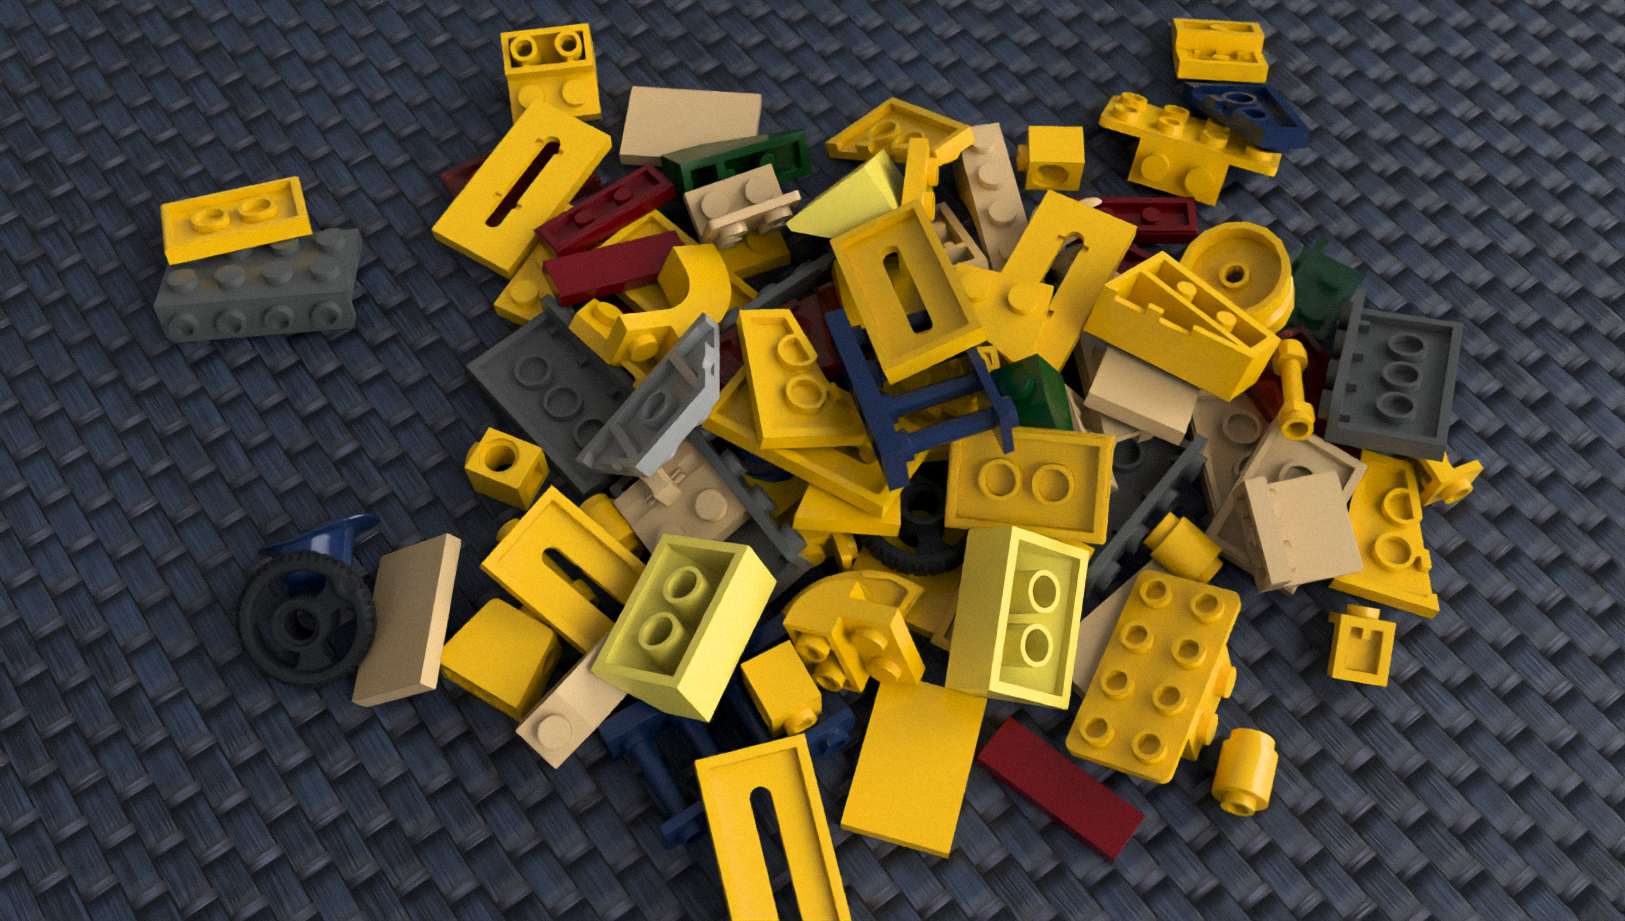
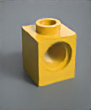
[1016,126,1085,191]
[464,427,550,512]
[741,639,822,738]

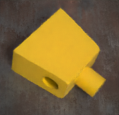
[439,598,563,722]

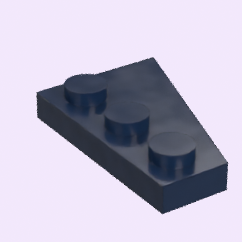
[1182,82,1310,153]

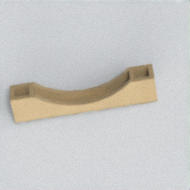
[951,123,1046,284]

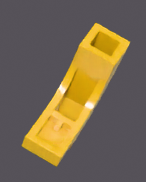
[603,243,731,363]

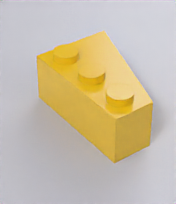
[1083,251,1281,402]

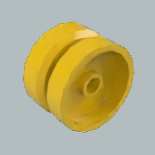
[1179,222,1295,334]

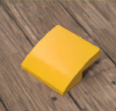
[1172,18,1268,83]

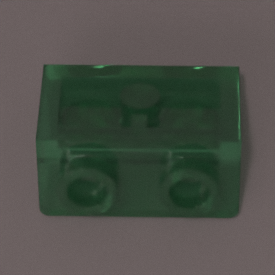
[1280,235,1366,351]

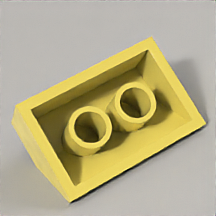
[786,148,904,239]
[945,526,1089,710]
[590,534,777,722]

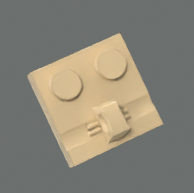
[613,436,752,554]

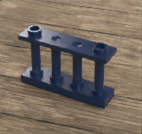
[824,308,1019,491]
[597,613,854,850]

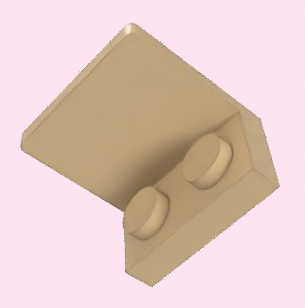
[683,163,801,251]
[1232,470,1363,593]

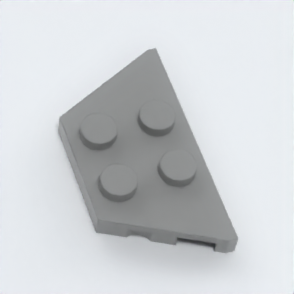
[575,312,720,478]

